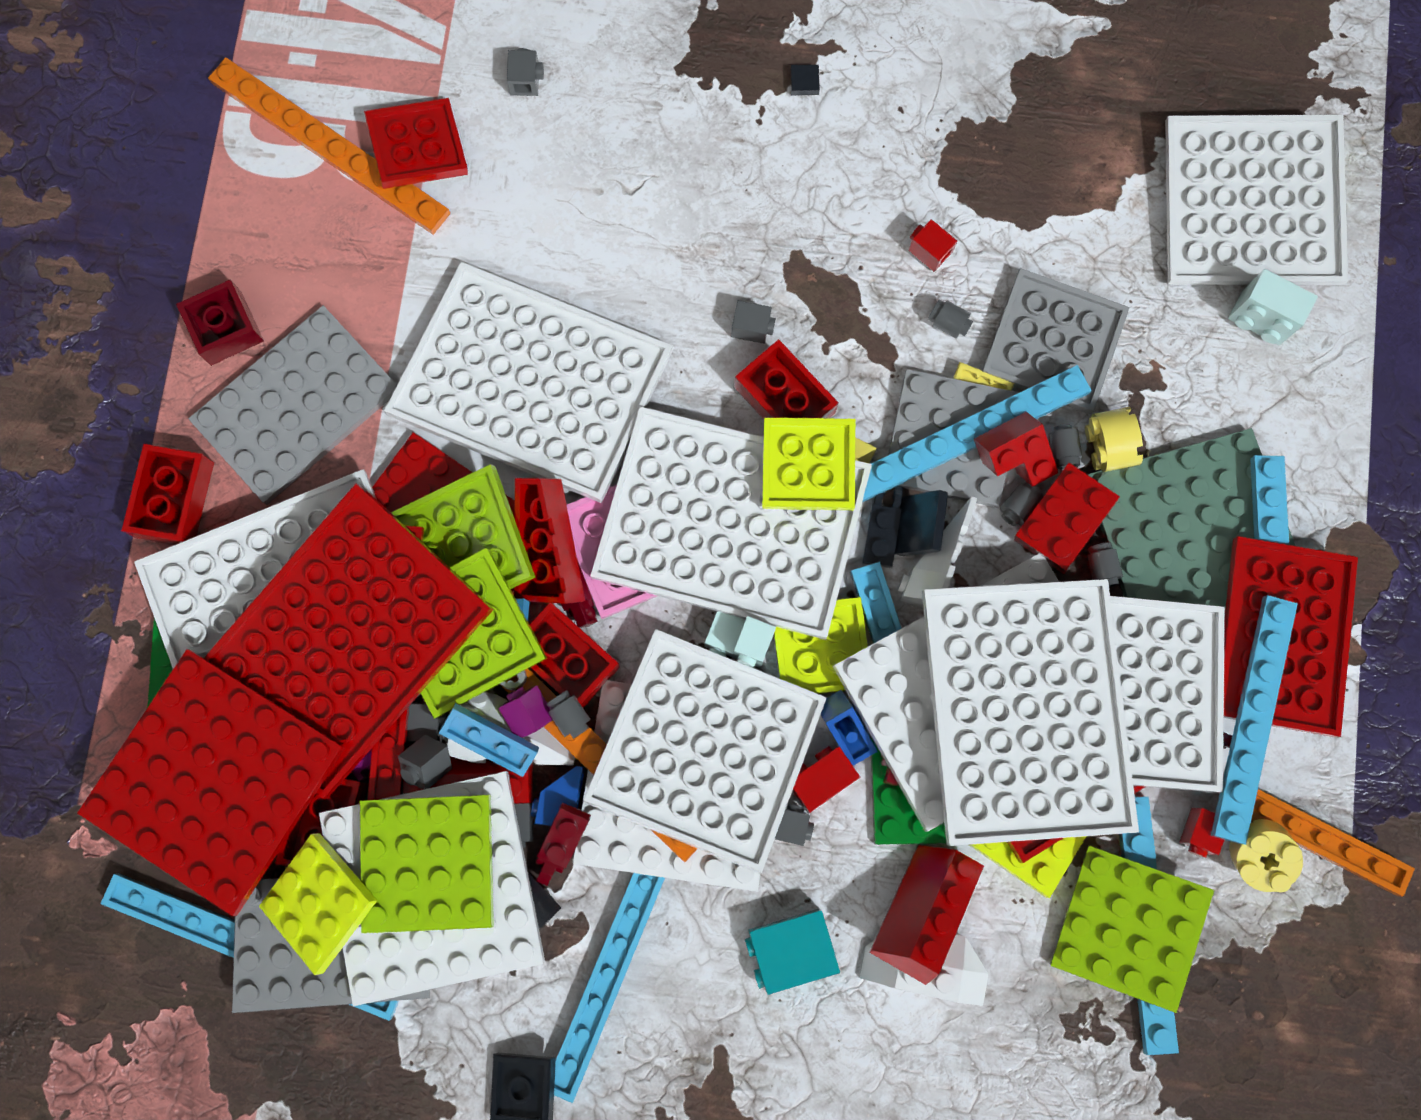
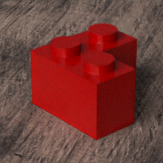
[974,412,1059,487]

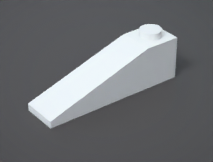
[898,496,977,610]
[447,692,576,765]

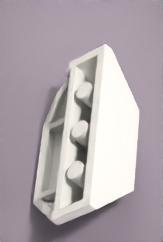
[859,934,988,1006]

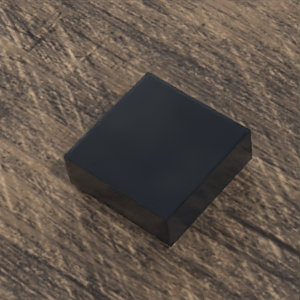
[790,65,820,96]

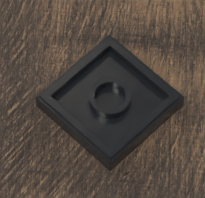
[895,490,948,556]
[490,1052,556,1120]

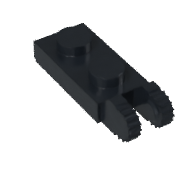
[862,486,903,568]

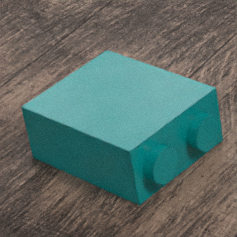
[745,908,840,995]

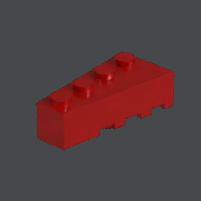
[514,478,585,604]

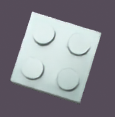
[1228,269,1318,346]

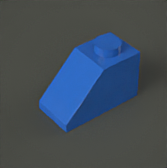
[821,690,878,766]
[531,766,585,826]

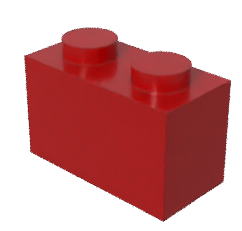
[792,746,860,813]

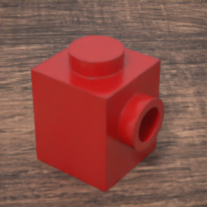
[908,219,958,272]
[1179,808,1224,858]

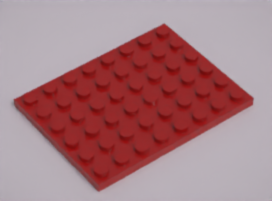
[204,483,494,799]

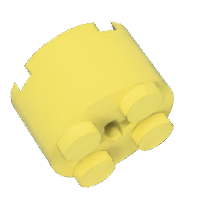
[1085,407,1143,472]
[1229,819,1303,893]

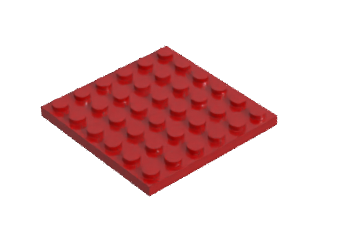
[77,649,345,916]

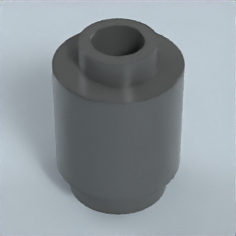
[928,299,973,339]
[1048,424,1082,470]
[1000,482,1044,526]
[1086,542,1123,587]
[546,690,591,739]

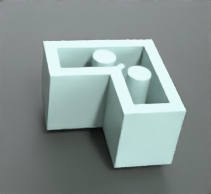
[705,611,776,669]

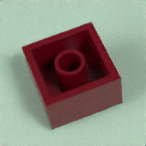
[176,279,264,366]

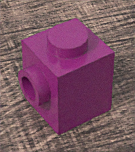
[498,686,553,738]

